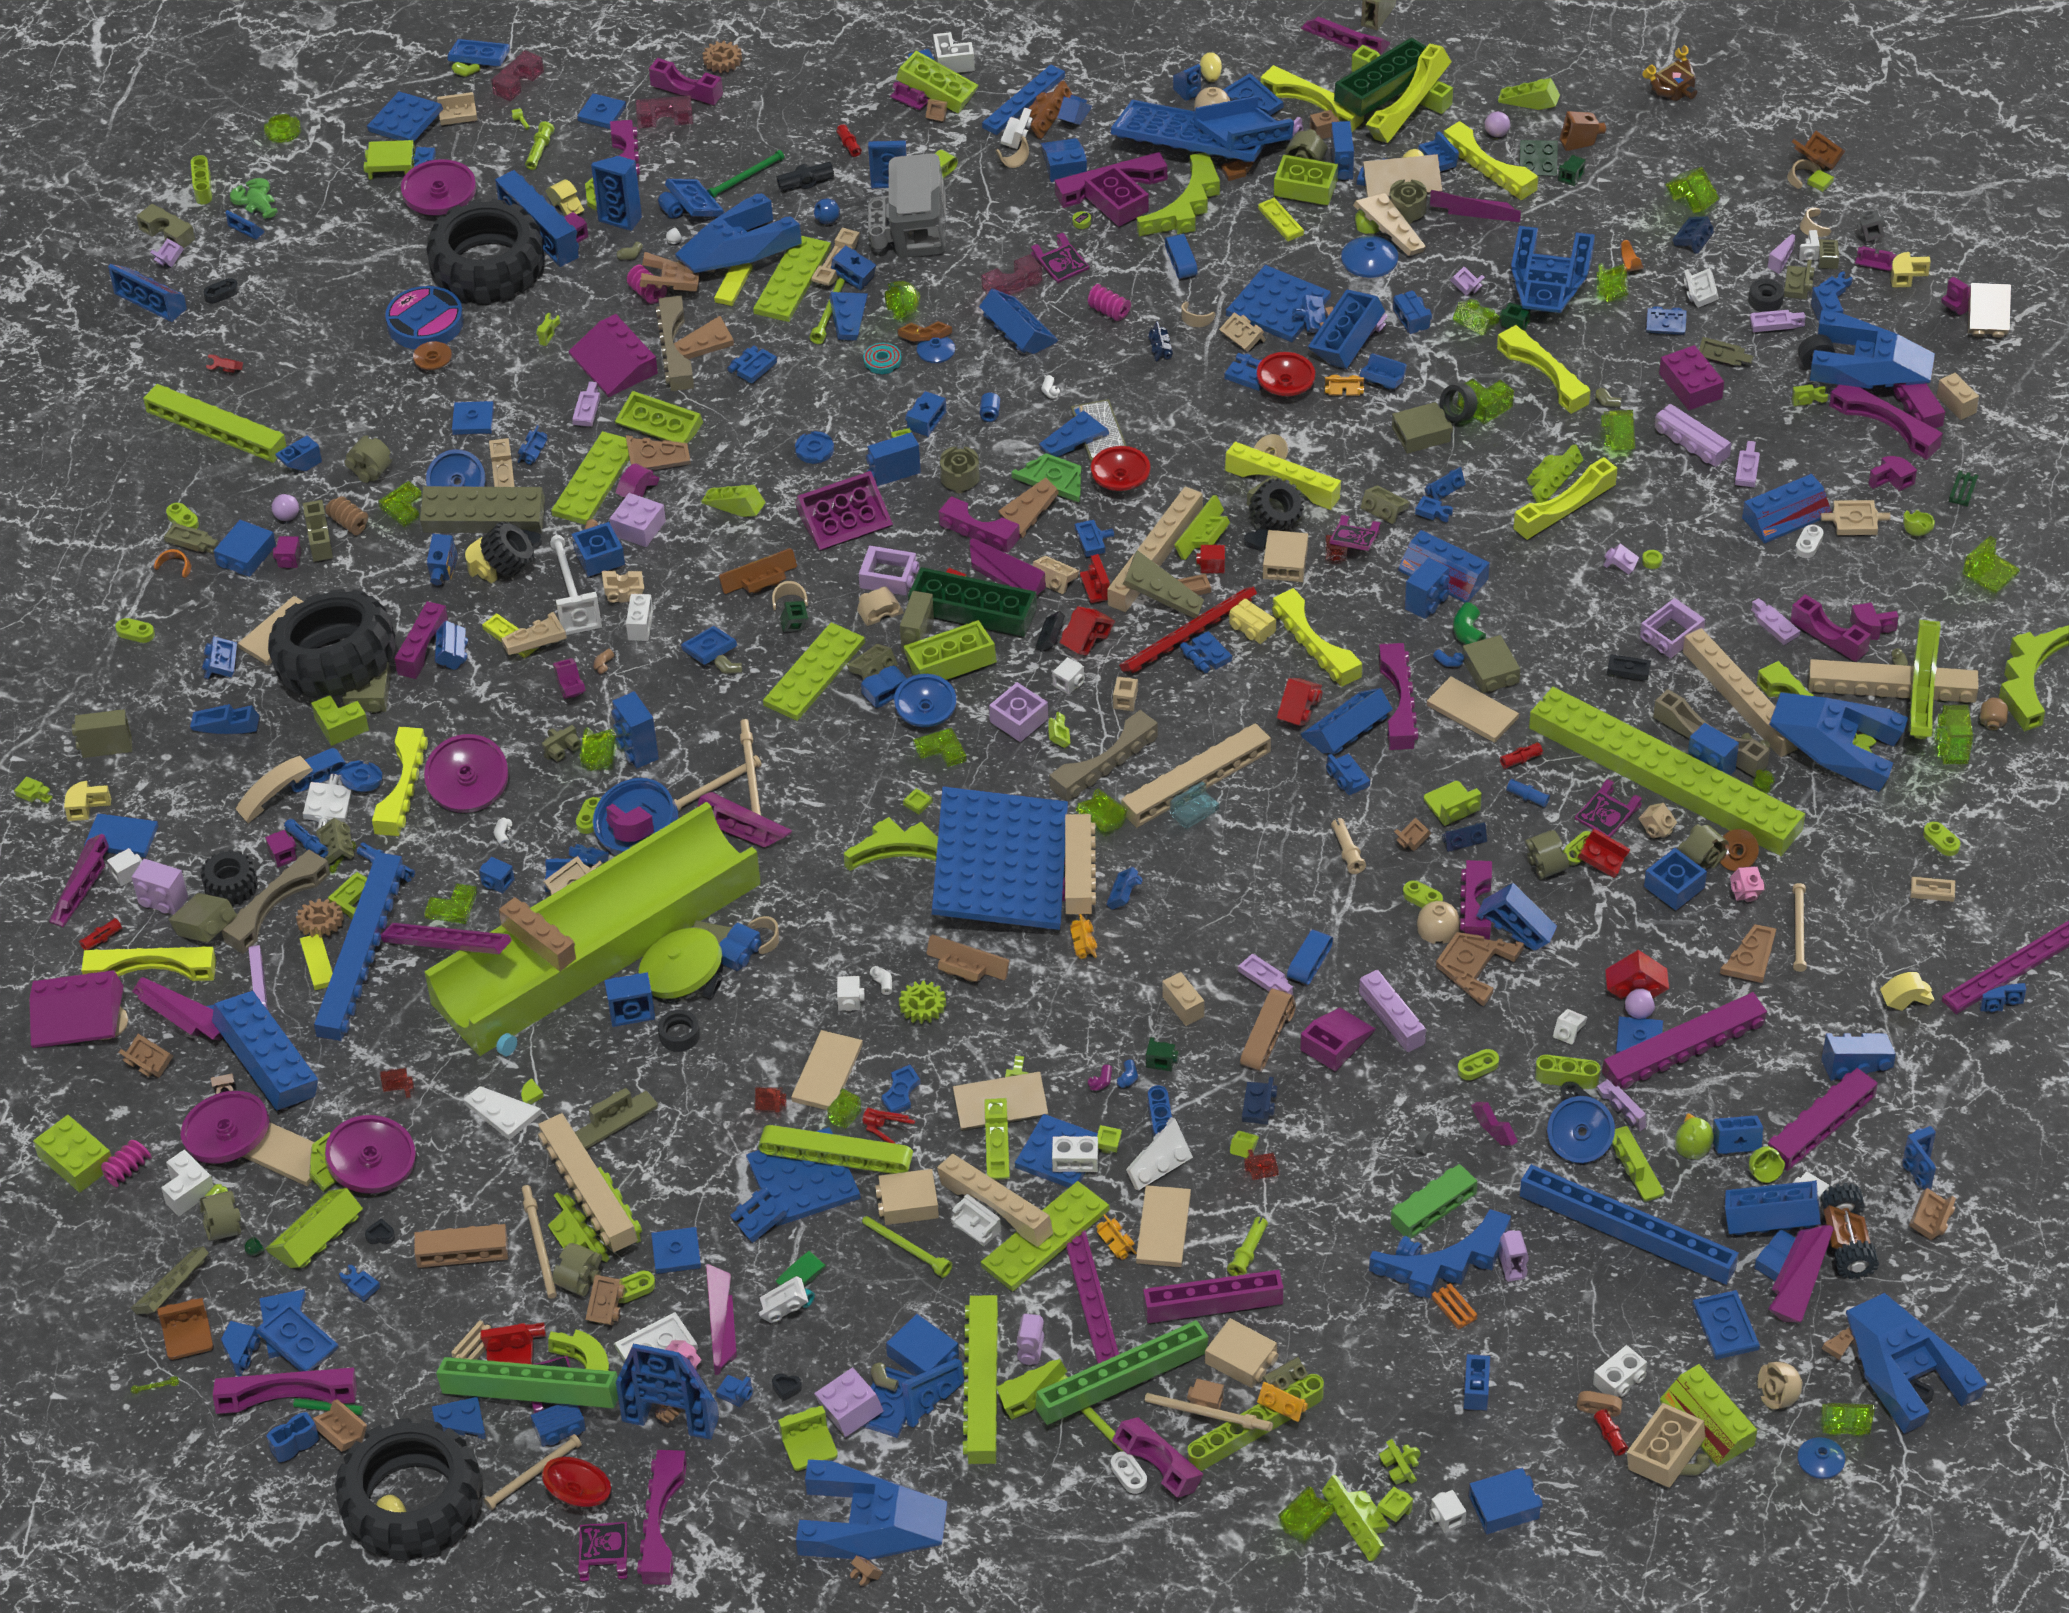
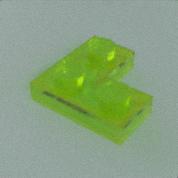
[378,481,422,526]
[913,727,967,767]
[424,884,478,924]

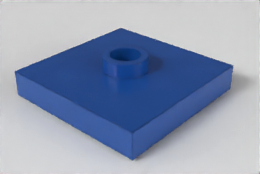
[577,94,626,129]
[452,401,494,435]
[681,626,738,665]
[1616,1016,1663,1054]
[651,1227,701,1274]

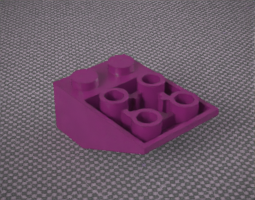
[1300,1008,1375,1072]

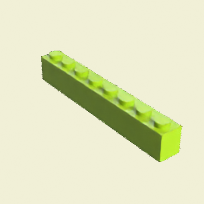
[143,384,287,463]
[963,1295,998,1464]

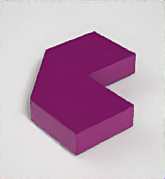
[1471,1102,1518,1146]

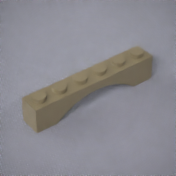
[656,296,694,391]
[1653,689,1770,778]
[1049,710,1158,802]
[222,849,330,954]

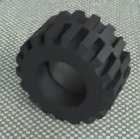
[1249,478,1304,531]
[480,522,535,577]
[201,850,258,906]

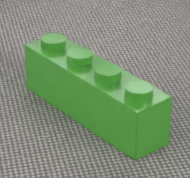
[1391,1164,1478,1239]

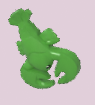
[230,178,278,219]

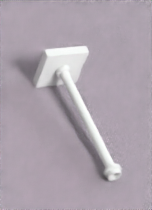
[550,535,602,635]

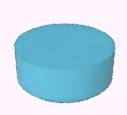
[497,1033,517,1056]

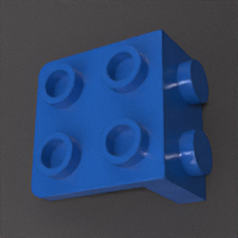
[1902,1126,1936,1190]

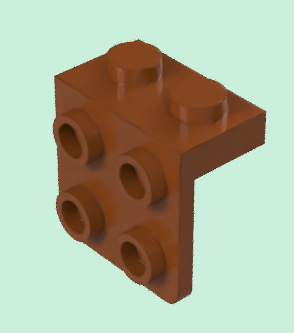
[1791,131,1845,169]
[157,1298,213,1360]

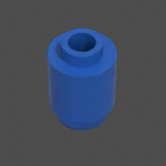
[658,192,684,218]
[979,393,1000,422]

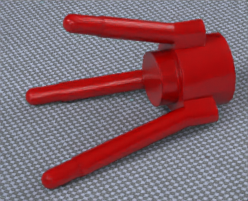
[862,1107,915,1144]

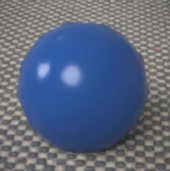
[814,198,840,225]

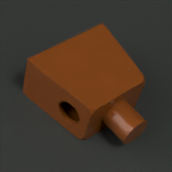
[1559,111,1606,151]

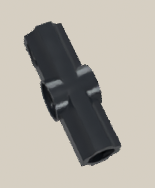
[776,161,834,191]

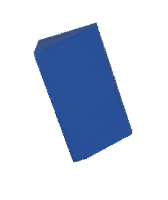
[225,210,264,239]

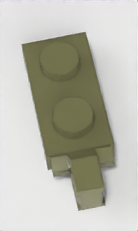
[1699,337,1754,366]
[164,523,218,553]

